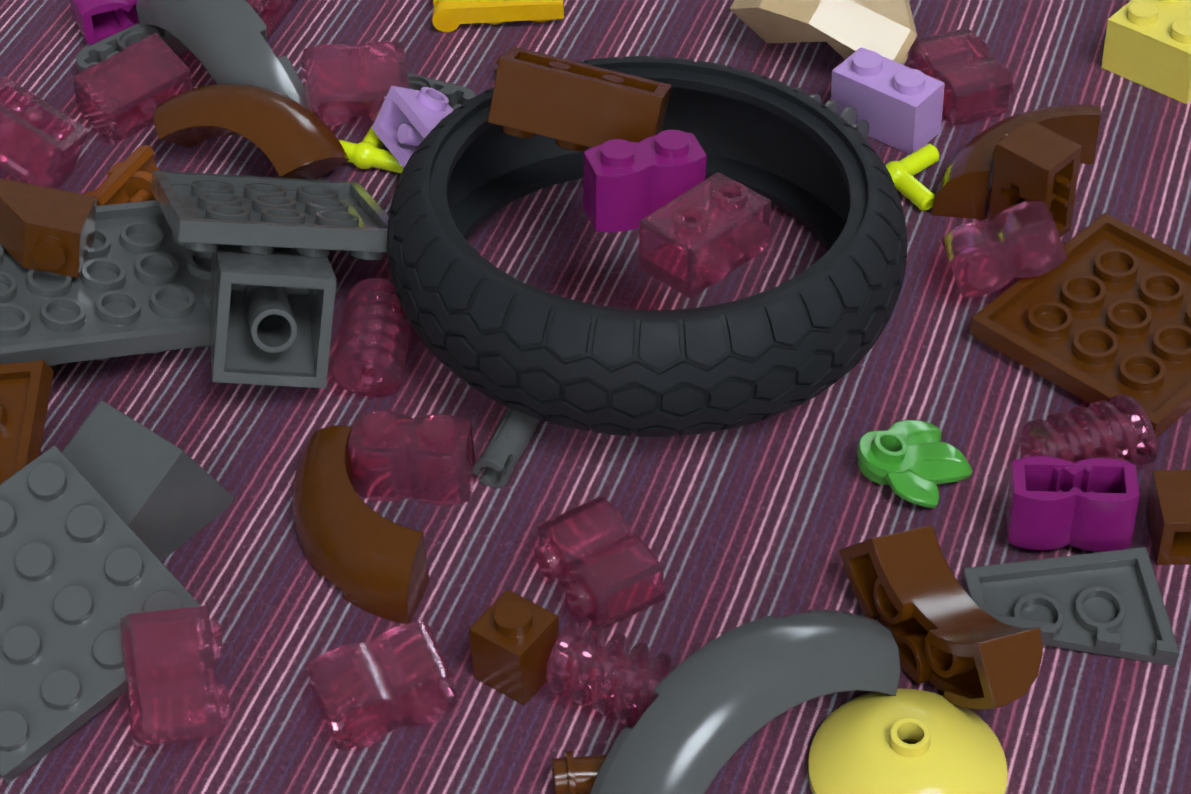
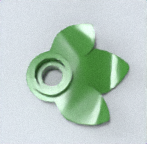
[857,420,972,508]

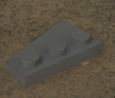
[961,547,1180,666]

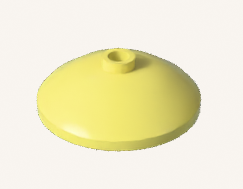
[808,689,1008,794]

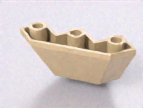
[730,0,917,65]

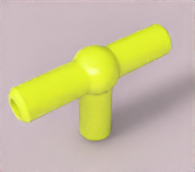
[339,125,404,174]
[885,144,940,211]

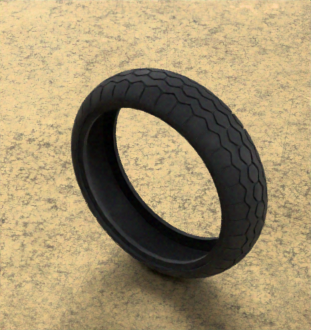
[387,56,907,437]

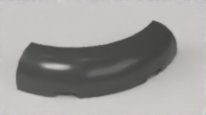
[136,0,316,112]
[590,609,901,794]

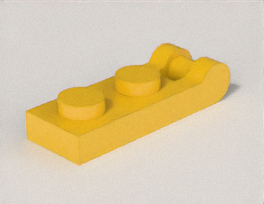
[432,0,564,32]

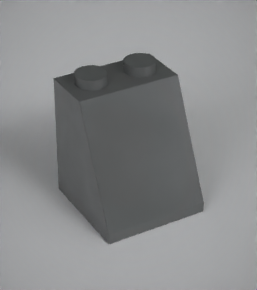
[209,244,337,389]
[62,400,235,562]

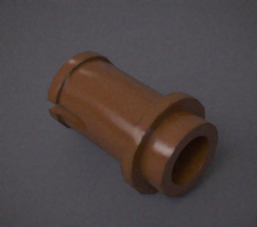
[552,751,607,794]

